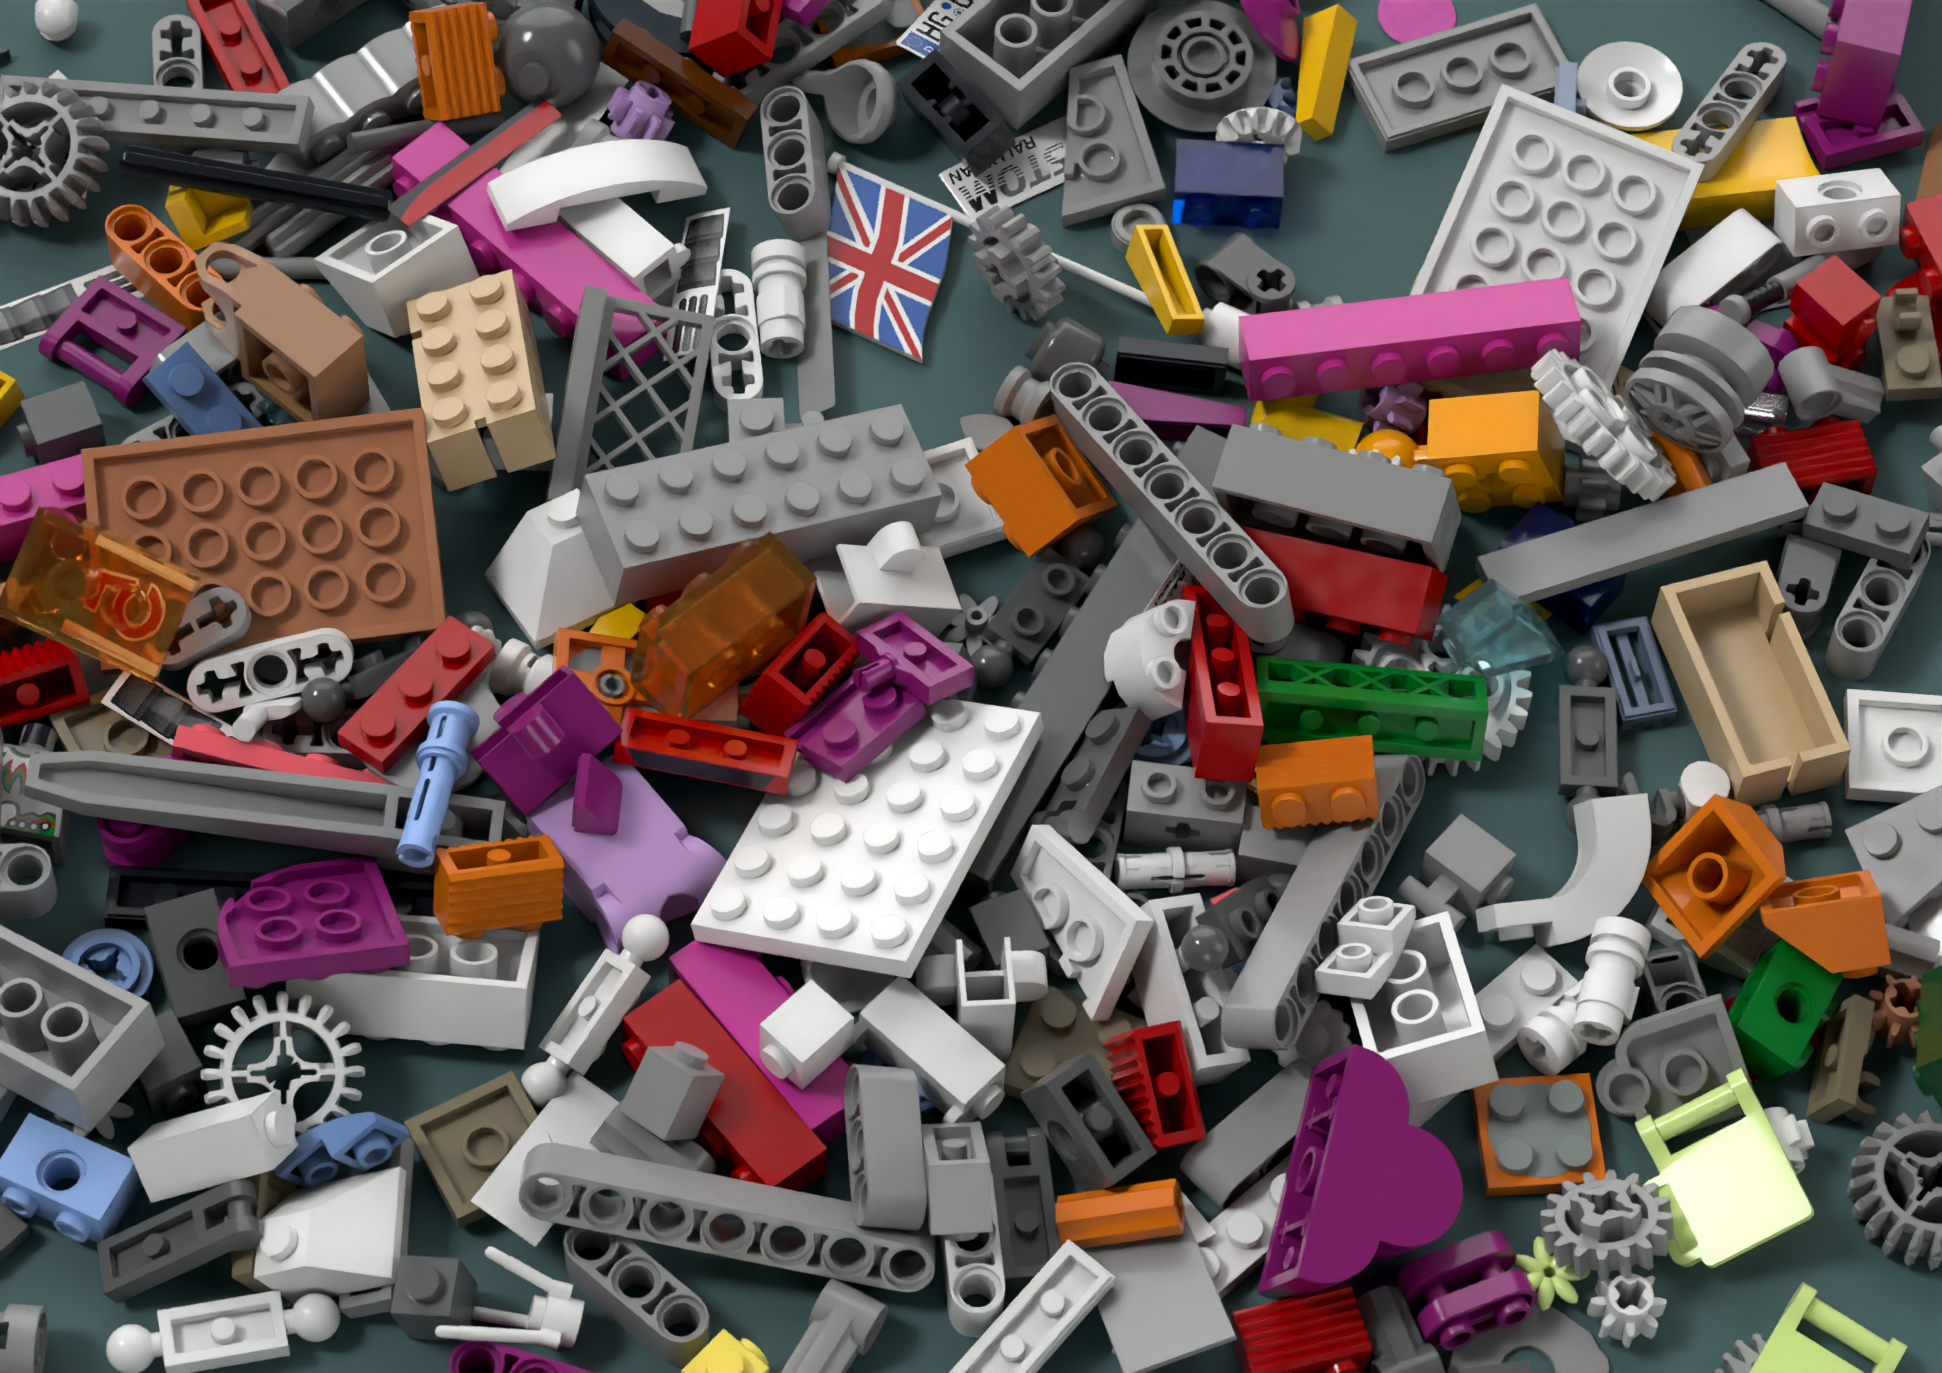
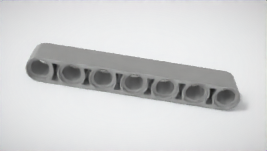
[1050,362,1294,643]
[1221,754,1425,1050]
[519,1143,935,1292]

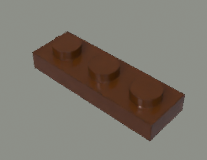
[601,17,758,149]

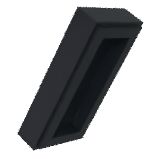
[1114,336,1229,395]

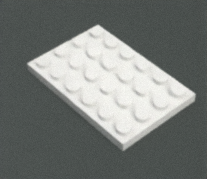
[1410,83,1704,454]
[691,682,1044,978]

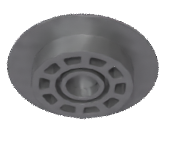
[1127,0,1277,133]

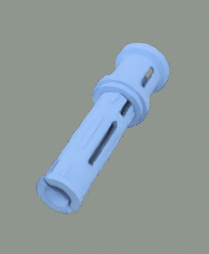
[396,700,480,868]

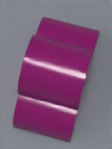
[1257,1044,1463,1300]

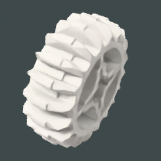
[200,991,365,1135]

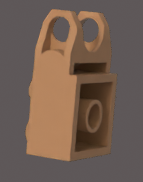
[194,242,370,422]

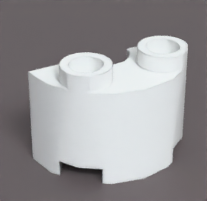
[1104,599,1196,721]

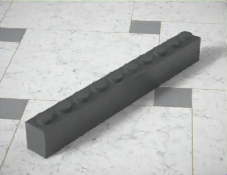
[956,425,1227,903]

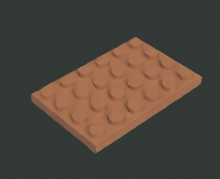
[81,407,447,676]

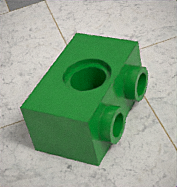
[1728,939,1844,1084]

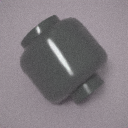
[1025,317,1110,382]

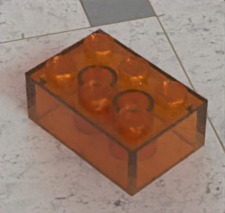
[630,531,817,719]

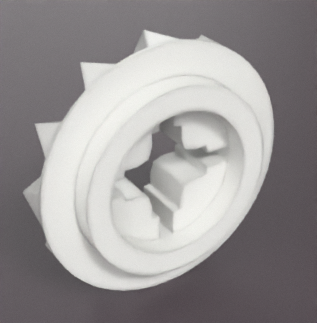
[1216,107,1302,169]

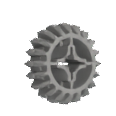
[0,81,111,228]
[1847,1109,1942,1271]

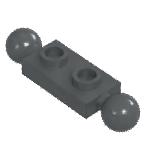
[970,525,1106,690]
[301,611,495,723]
[1556,645,1618,836]
[1181,873,1293,973]

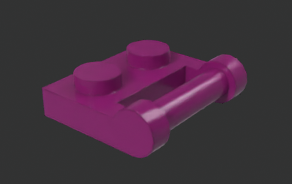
[38,275,188,408]

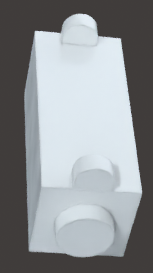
[557,197,691,300]
[853,976,1006,1123]
[127,1091,298,1203]

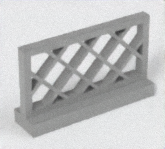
[544,285,715,503]

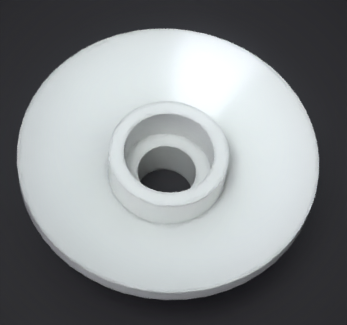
[1576,41,1683,131]

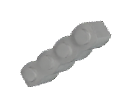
[277,4,446,170]

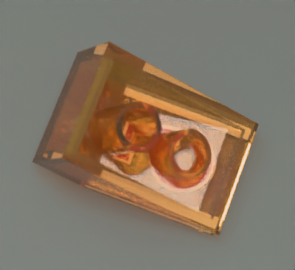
[0,506,201,684]

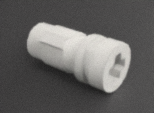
[751,239,807,359]
[1572,916,1652,1046]
[1517,979,1587,1076]

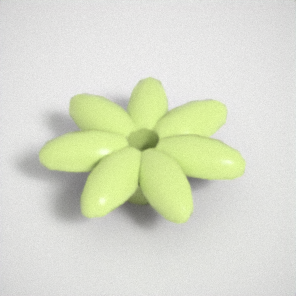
[1514,1236,1590,1311]

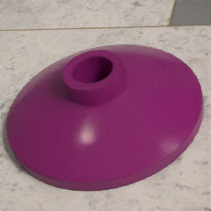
[1239,0,1301,62]

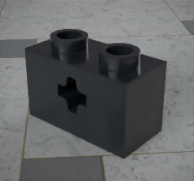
[895,48,1016,177]

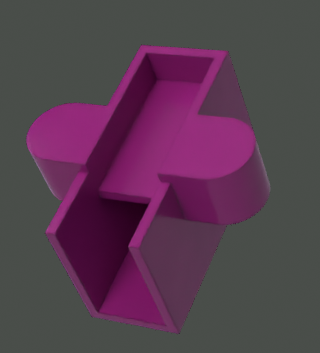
[469,665,623,816]

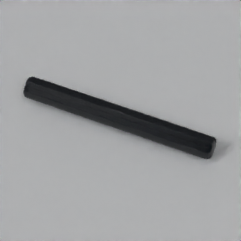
[119,145,393,222]

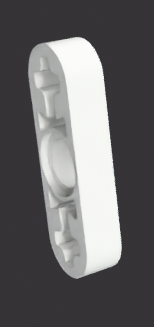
[709,269,763,414]
[187,628,354,713]

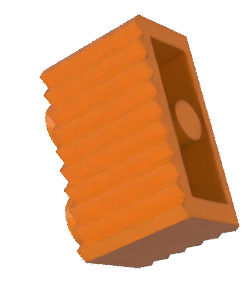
[409,2,506,121]
[1256,735,1379,831]
[433,834,565,940]

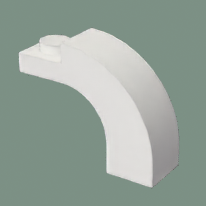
[1475,793,1652,949]

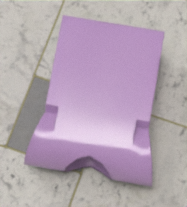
[527,754,727,955]

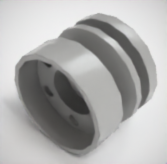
[1625,305,1774,454]

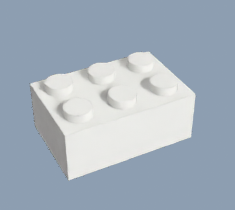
[1349,911,1499,1106]

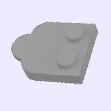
[1596,993,1756,1137]

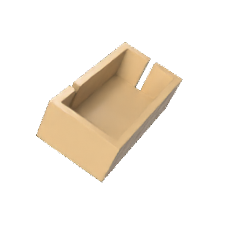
[406,269,556,492]
[1651,560,1851,807]

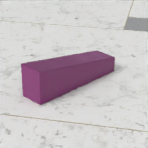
[1108,380,1246,441]

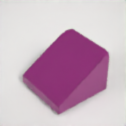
[572,753,623,835]

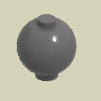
[493,1,601,108]

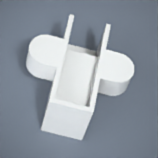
[813,521,962,638]
[915,937,1048,1064]

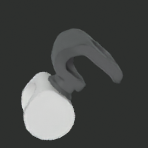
[1618,761,1731,847]

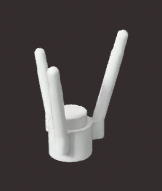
[435,1247,584,1349]

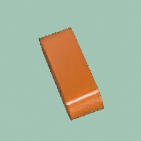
[105,204,224,332]

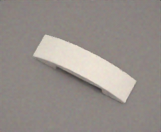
[486,139,708,231]

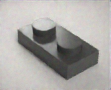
[1803,482,1930,568]

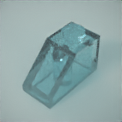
[1437,578,1565,678]

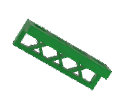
[1254,655,1489,761]

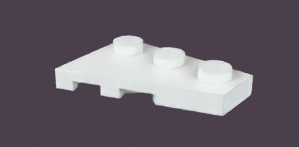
[1010,825,1154,1021]

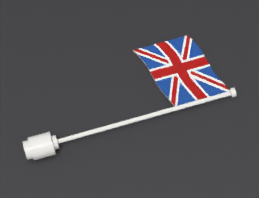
[827,152,1250,371]

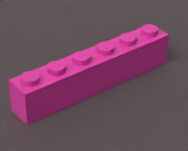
[392,121,668,382]
[1238,277,1581,402]

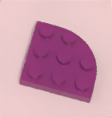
[217,856,410,988]

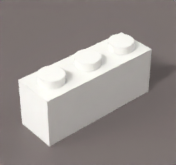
[1131,893,1251,1087]

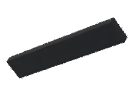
[104,866,436,929]

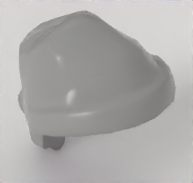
[792,59,900,144]

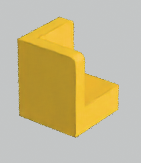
[165,185,253,251]

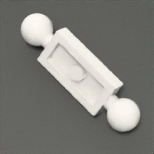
[520,914,669,1110]
[106,1290,340,1373]

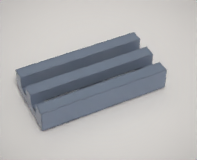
[1590,616,1678,731]

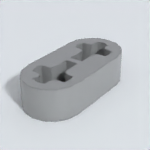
[143,587,251,671]

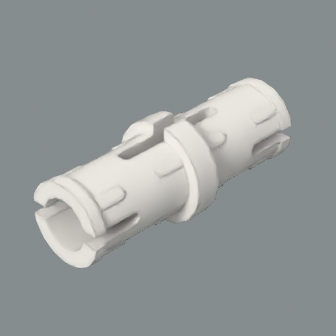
[1114,847,1236,893]

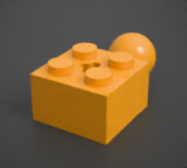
[1355,390,1565,513]

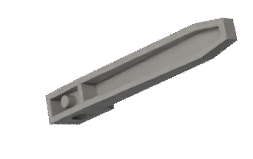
[24,750,506,876]

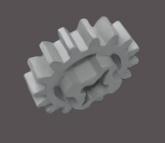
[968,205,1066,321]
[1540,1170,1674,1281]

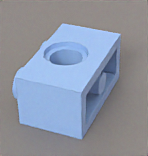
[0,1113,142,1243]

